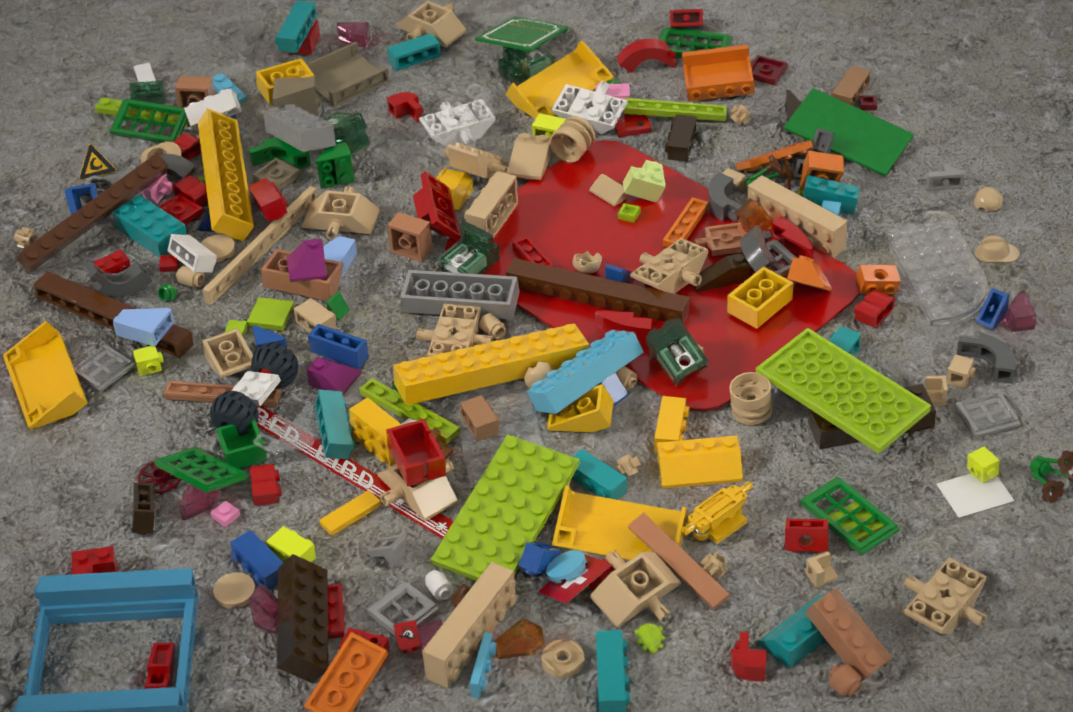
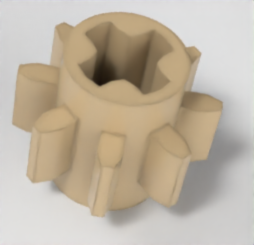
[731,104,751,125]
[14,227,37,249]
[614,454,641,478]
[701,552,728,579]

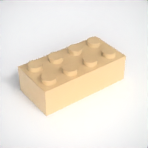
[464,171,518,247]

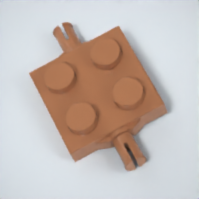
[695,223,748,256]

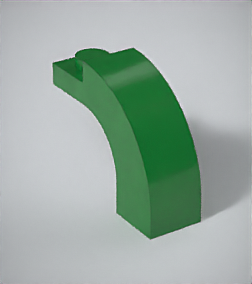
[249,138,311,170]

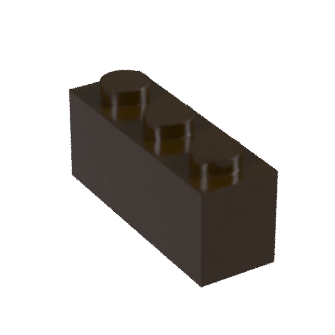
[665,114,697,162]

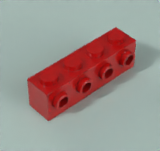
[248,178,288,222]

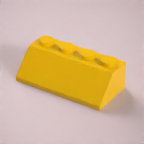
[657,436,743,489]

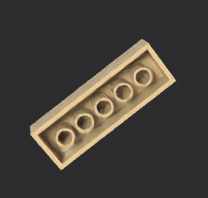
[747,175,847,258]
[422,562,517,688]

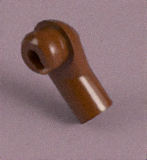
[452,584,470,608]

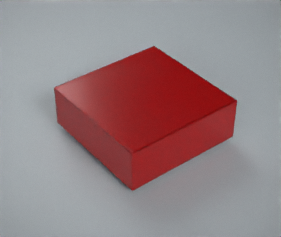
[159,255,179,272]

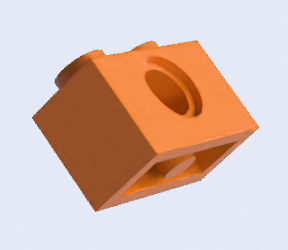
[855,265,901,294]

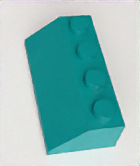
[757,594,826,669]

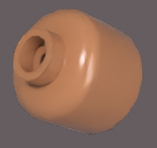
[829,663,862,697]

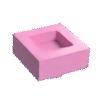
[211,501,240,527]

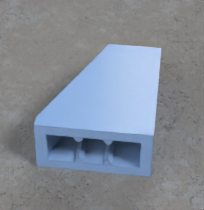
[323,236,357,279]
[113,308,174,347]

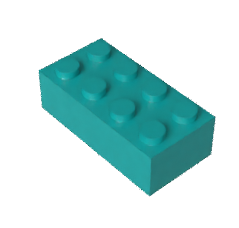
[112,195,187,258]

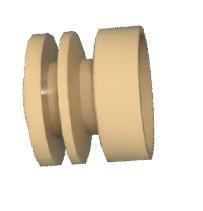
[550,116,595,163]
[729,372,773,425]

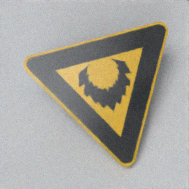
[79,144,116,180]

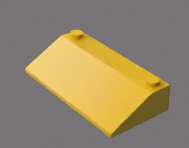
[505,40,614,119]
[3,321,88,429]
[552,486,689,560]

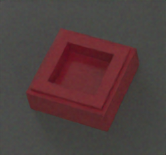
[859,95,877,111]

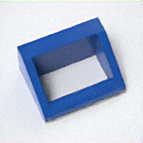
[64,184,99,215]

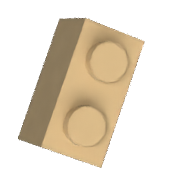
[294,298,337,332]

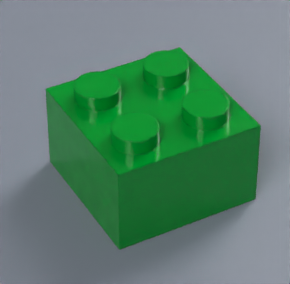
[216,418,267,469]

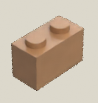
[460,395,500,442]

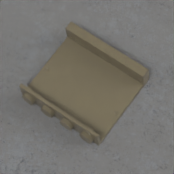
[306,42,390,107]

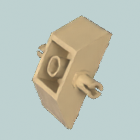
[396,1,466,47]
[443,142,509,179]
[302,186,380,240]
[630,238,708,294]
[416,304,493,357]
[378,459,458,521]
[590,550,682,628]
[903,557,987,634]

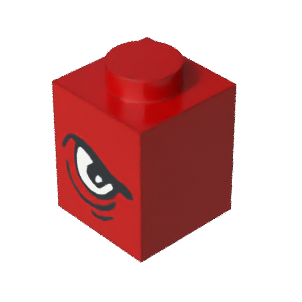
[393,620,421,654]

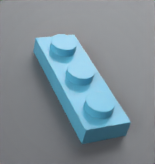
[212,73,248,105]
[469,632,497,698]

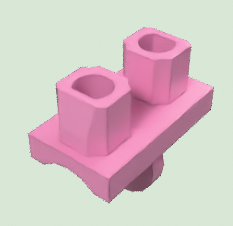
[142,173,173,205]

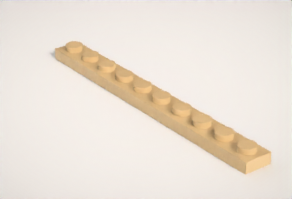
[203,186,317,305]

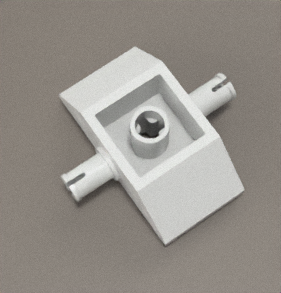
[552,81,628,135]
[419,99,495,147]

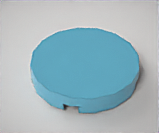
[546,550,587,583]

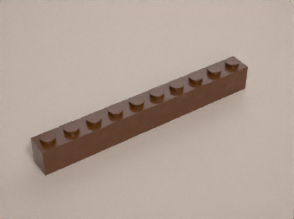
[17,153,169,274]
[506,258,690,325]
[33,271,194,358]

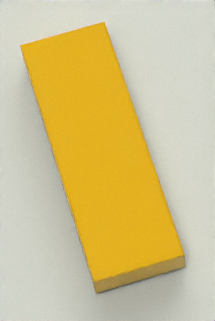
[319,490,381,536]

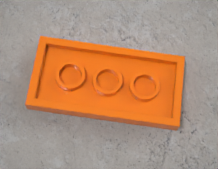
[736,140,813,172]
[304,632,389,712]

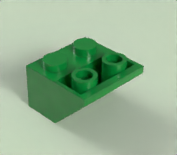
[316,142,355,189]

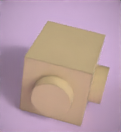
[947,355,976,388]

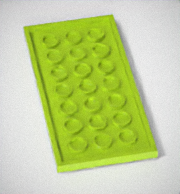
[756,328,931,454]
[430,434,580,581]

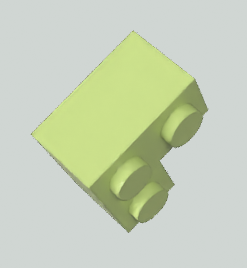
[623,160,666,202]

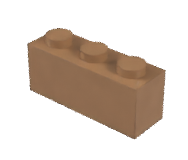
[830,66,871,106]

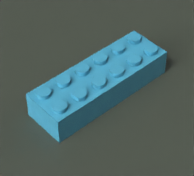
[526,330,644,414]

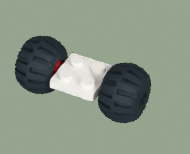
[210,342,298,436]

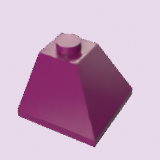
[287,239,327,282]
[306,357,362,395]

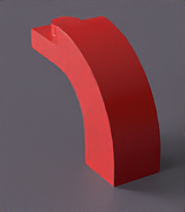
[617,38,678,73]

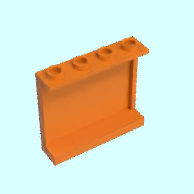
[682,44,755,102]

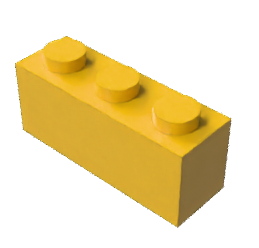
[654,396,689,452]

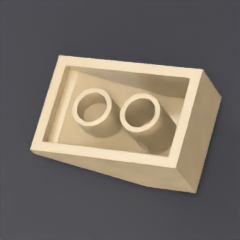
[508,133,553,180]
[202,329,253,378]

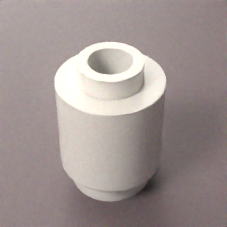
[425,570,454,601]

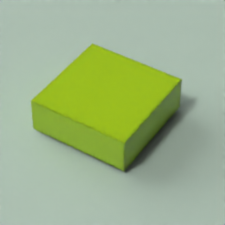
[618,203,641,223]
[224,320,248,338]

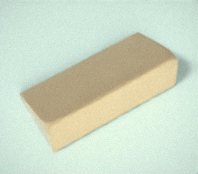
[589,174,627,207]

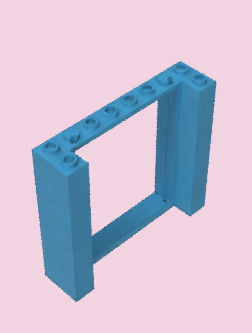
[13,568,199,712]

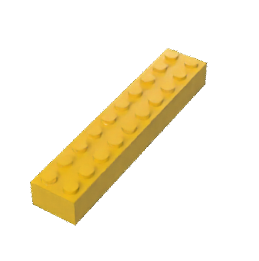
[198,108,254,242]
[393,324,589,405]

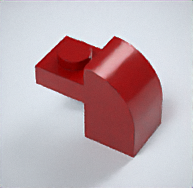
[387,92,423,122]
[730,632,766,682]

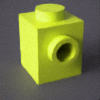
[133,346,164,376]
[967,446,1000,483]

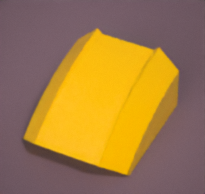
[436,167,473,210]

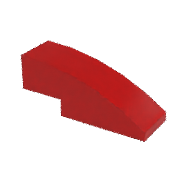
[771,216,813,259]
[595,310,652,343]
[144,642,175,689]

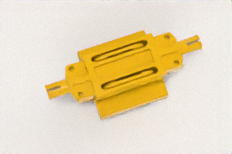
[681,481,753,545]

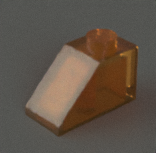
[735,198,773,230]
[494,618,545,659]

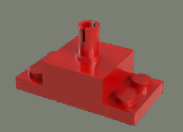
[413,171,461,241]

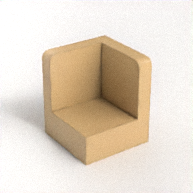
[722,168,746,190]
[925,376,948,407]
[806,552,838,588]

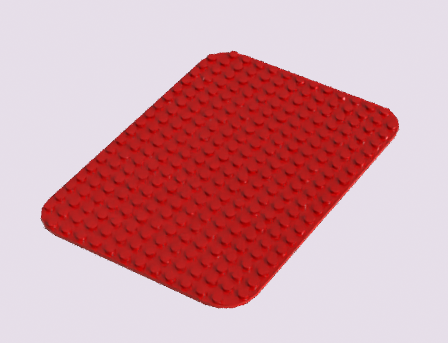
[445,140,860,411]

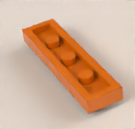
[663,197,709,247]

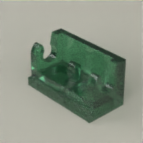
[129,80,166,104]

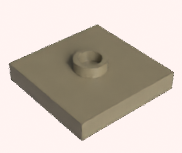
[252,158,302,192]

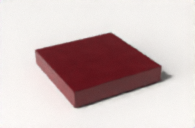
[751,55,788,86]

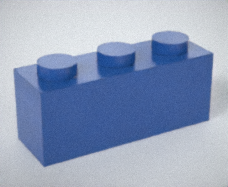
[308,324,369,369]
[230,530,283,592]

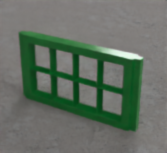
[658,27,732,58]
[109,99,188,143]
[154,447,248,493]
[800,477,900,555]

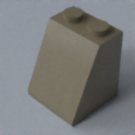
[272,77,321,115]

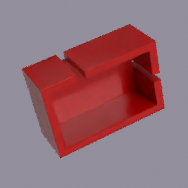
[386,419,446,487]

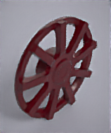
[137,461,181,495]

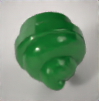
[158,284,178,302]

